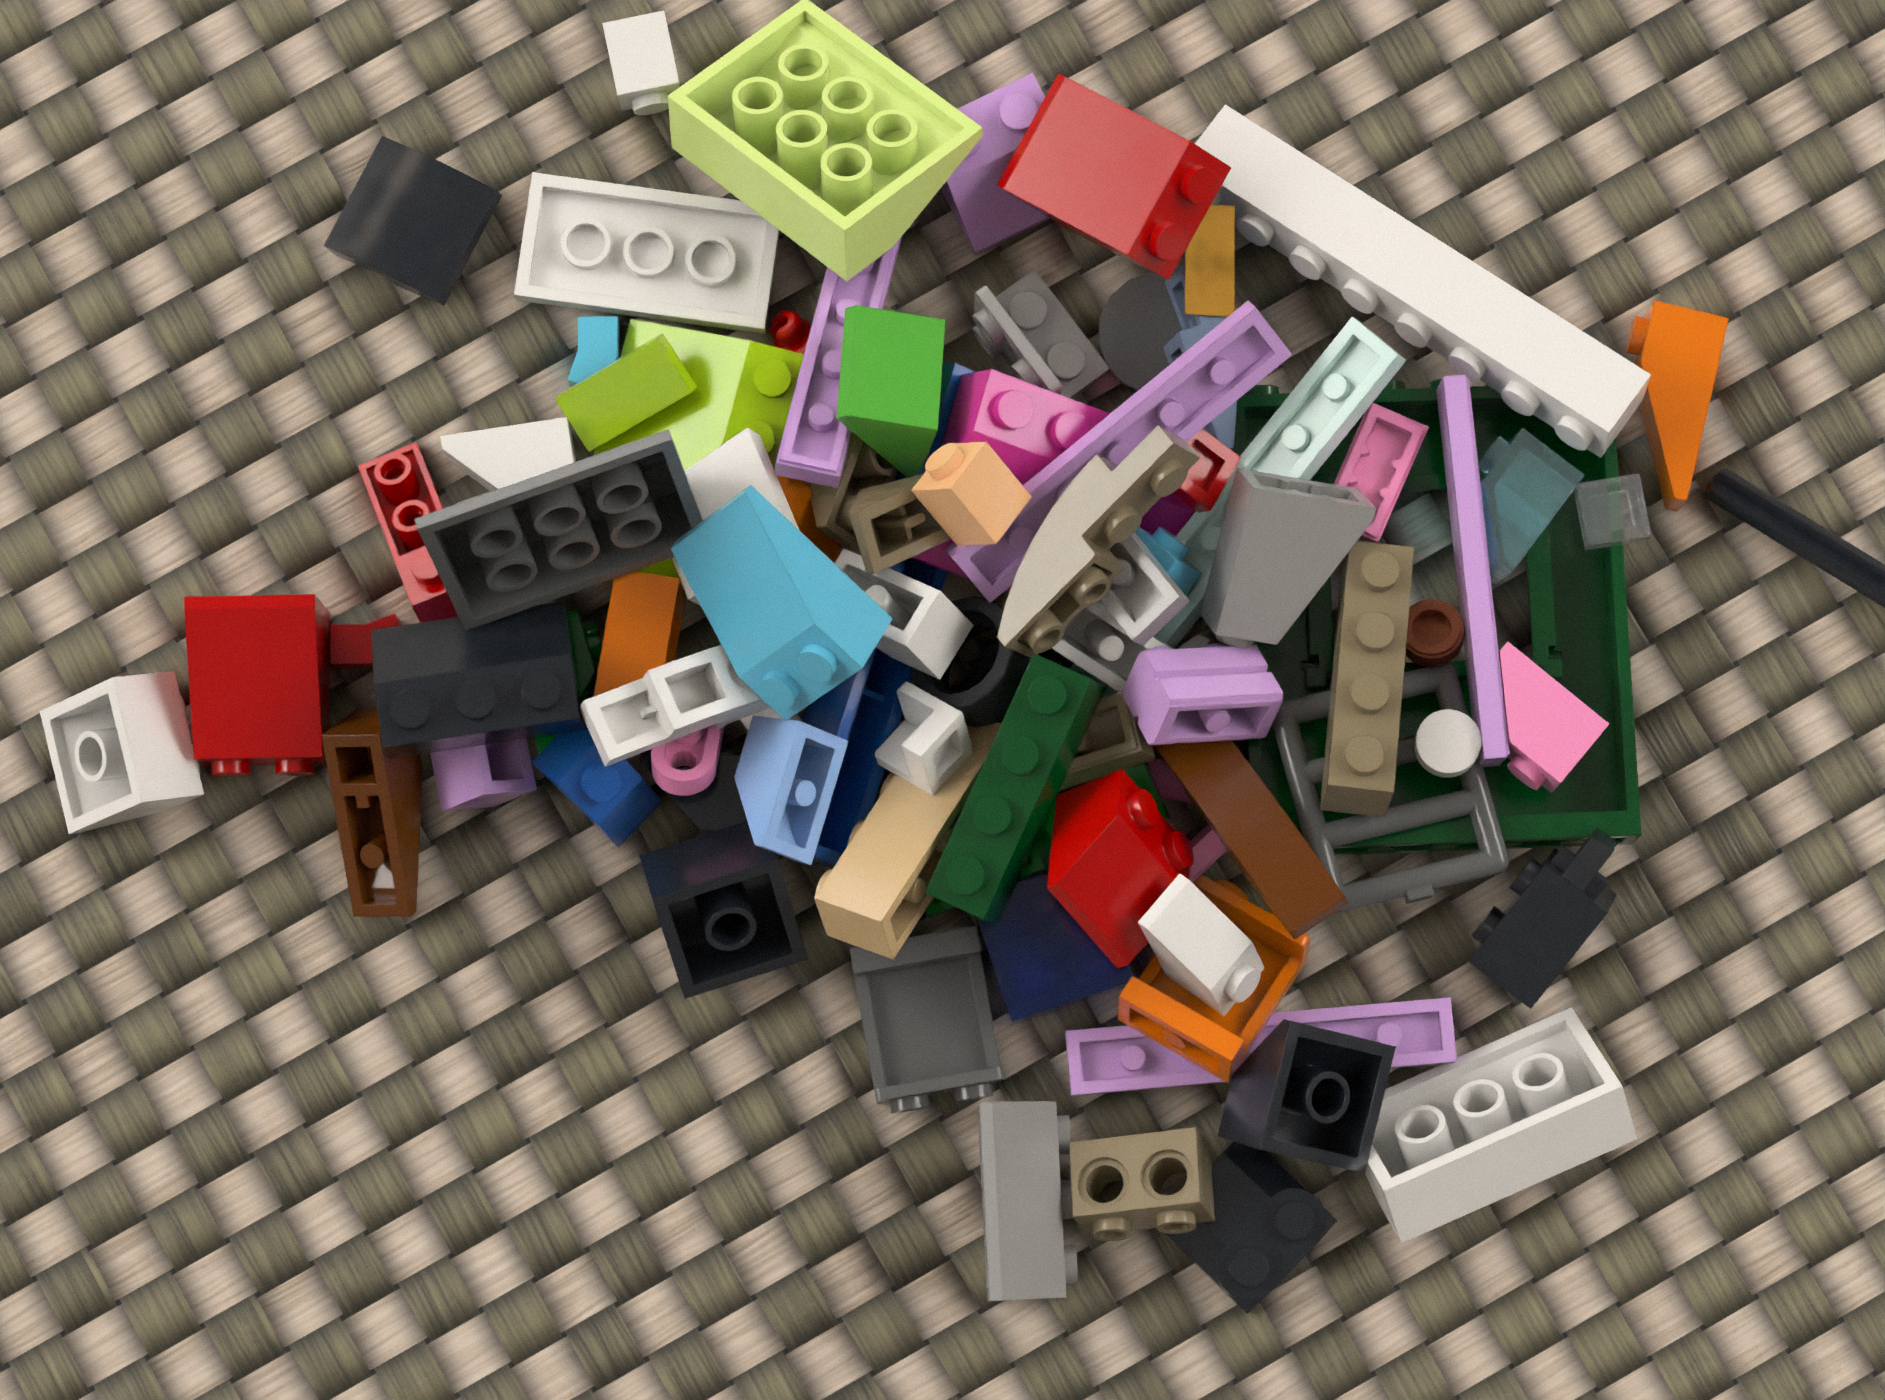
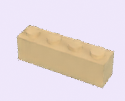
[814,722,1001,960]

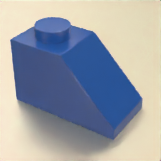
[531,721,663,848]

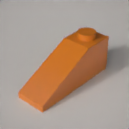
[1626,300,1729,511]

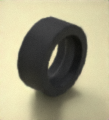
[910,596,1031,727]

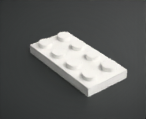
[514,172,780,334]

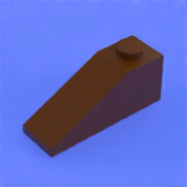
[322,709,423,917]

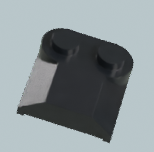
[1164,1141,1337,1314]

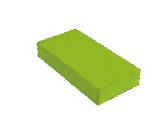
[555,333,697,452]

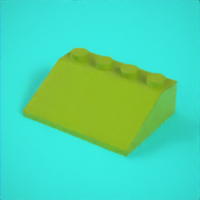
[594,319,804,594]

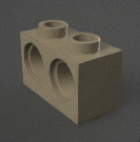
[1069,1127,1215,1241]

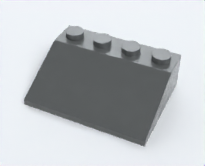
[414,429,703,631]

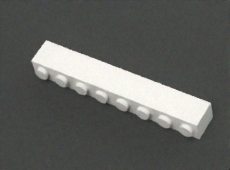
[1195,105,1651,458]

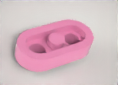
[651,724,725,796]

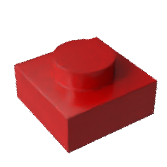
[1173,429,1241,513]

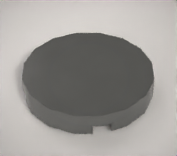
[1097,272,1182,393]

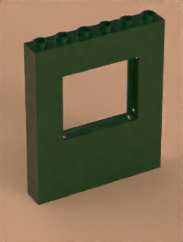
[1232,379,1642,855]

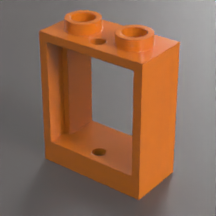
[593,571,686,754]

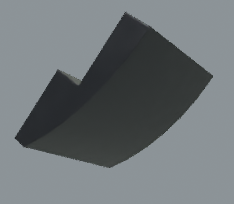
[324,136,502,306]

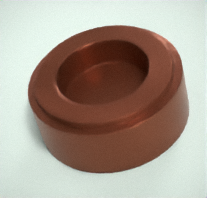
[1405,599,1464,667]

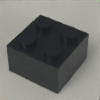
[639,821,808,999]

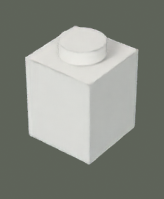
[602,11,680,115]

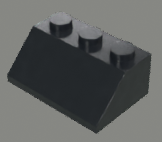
[371,601,584,759]

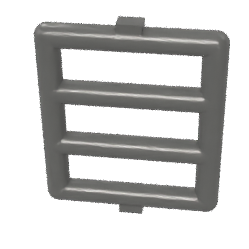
[1272,664,1509,913]

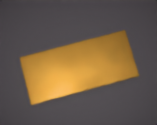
[1185,204,1235,317]

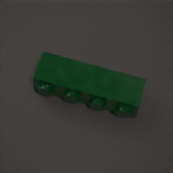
[925,653,1106,925]

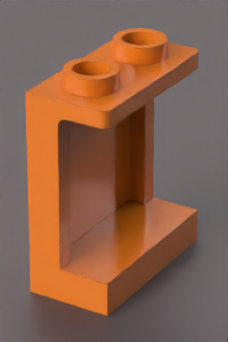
[1117,875,1311,1084]

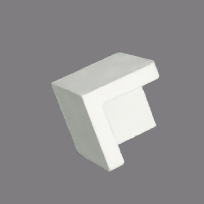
[875,681,974,796]

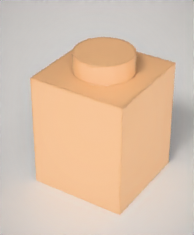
[911,441,1032,546]

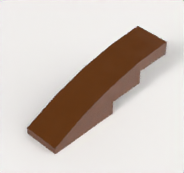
[1152,740,1348,940]

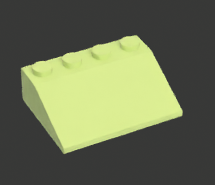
[668,0,983,282]

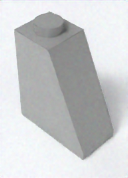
[1200,468,1376,649]

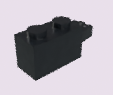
[1469,827,1618,1009]

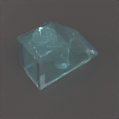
[1478,428,1584,585]

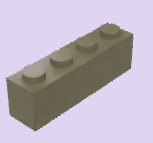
[1320,541,1414,817]

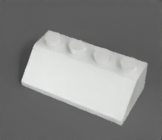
[1365,1007,1637,1243]

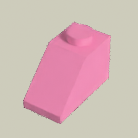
[1499,642,1609,793]

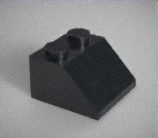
[1218,1019,1396,1173]

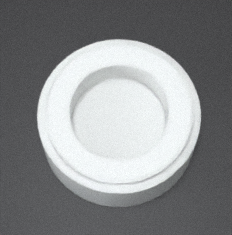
[1414,709,1481,778]

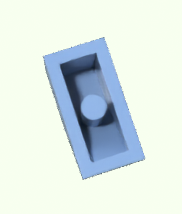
[734,716,848,865]

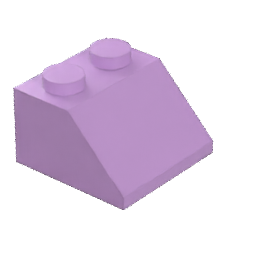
[941,72,1050,255]

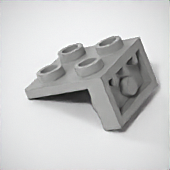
[971,269,1110,399]

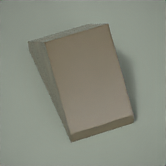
[849,474,951,574]

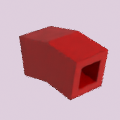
[330,614,402,669]

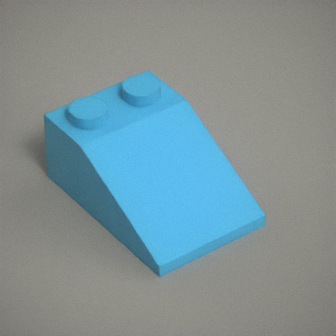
[671,485,893,721]

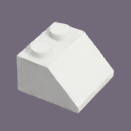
[40,671,204,834]

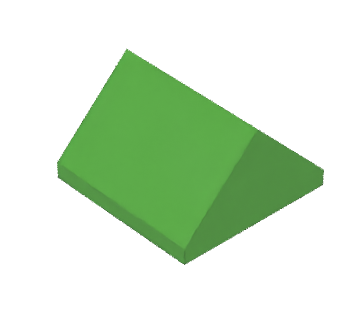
[836,305,945,478]

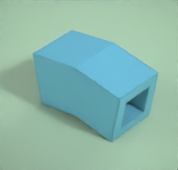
[568,316,620,387]

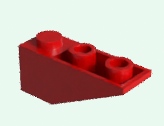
[358,442,458,623]

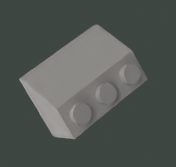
[977,1101,1078,1302]

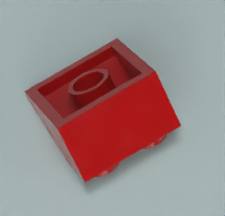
[1047,769,1194,969]

